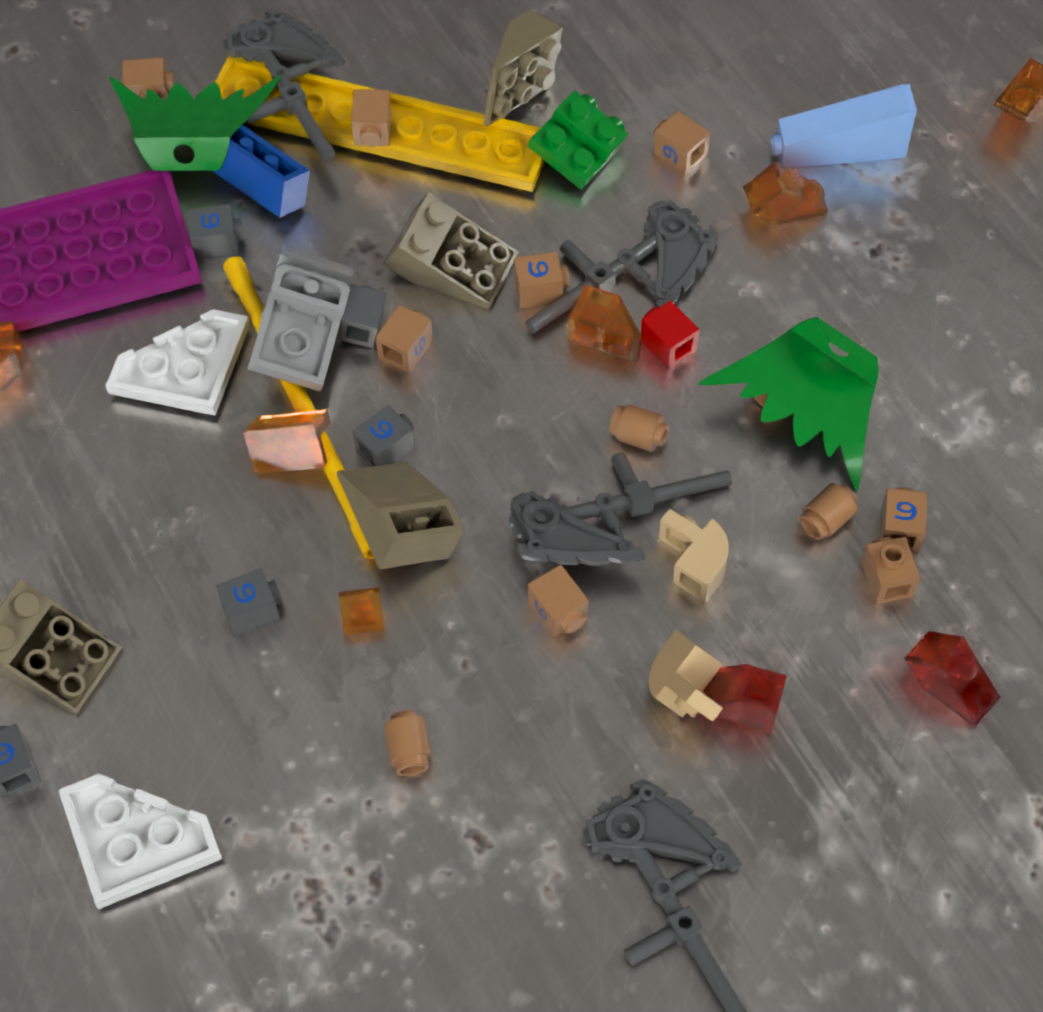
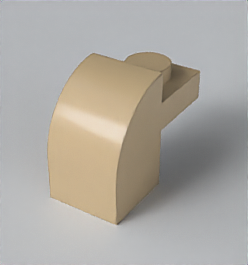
[659,509,729,603]
[649,629,723,721]

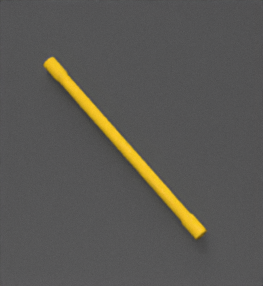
[223,256,374,559]

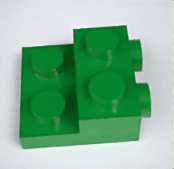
[527,90,629,190]

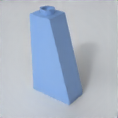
[771,84,917,169]

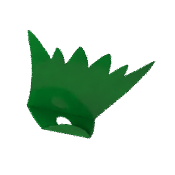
[109,75,281,171]
[698,317,879,492]

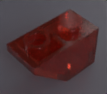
[904,631,1001,726]
[703,664,787,733]

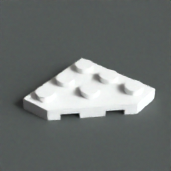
[105,309,250,416]
[58,774,223,909]

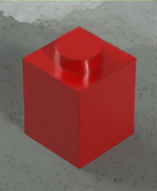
[640,300,699,369]

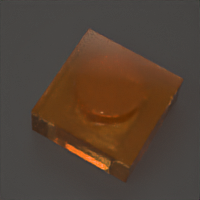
[339,587,384,635]

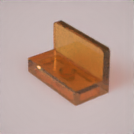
[243,409,331,474]

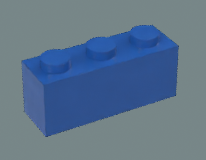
[213,125,310,218]

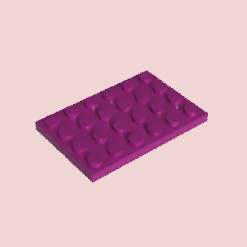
[0,170,202,337]

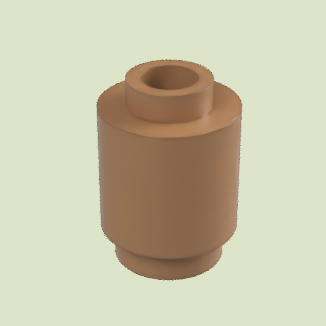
[609,404,669,452]
[799,483,858,540]
[384,710,432,776]

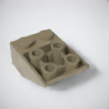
[483,9,563,127]
[383,192,518,309]
[337,462,465,570]
[0,578,122,715]

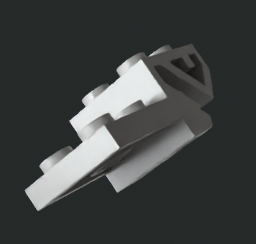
[247,245,353,392]

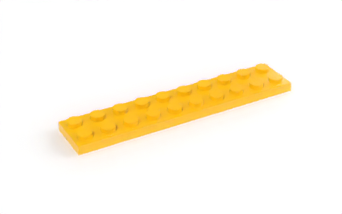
[215,55,545,192]

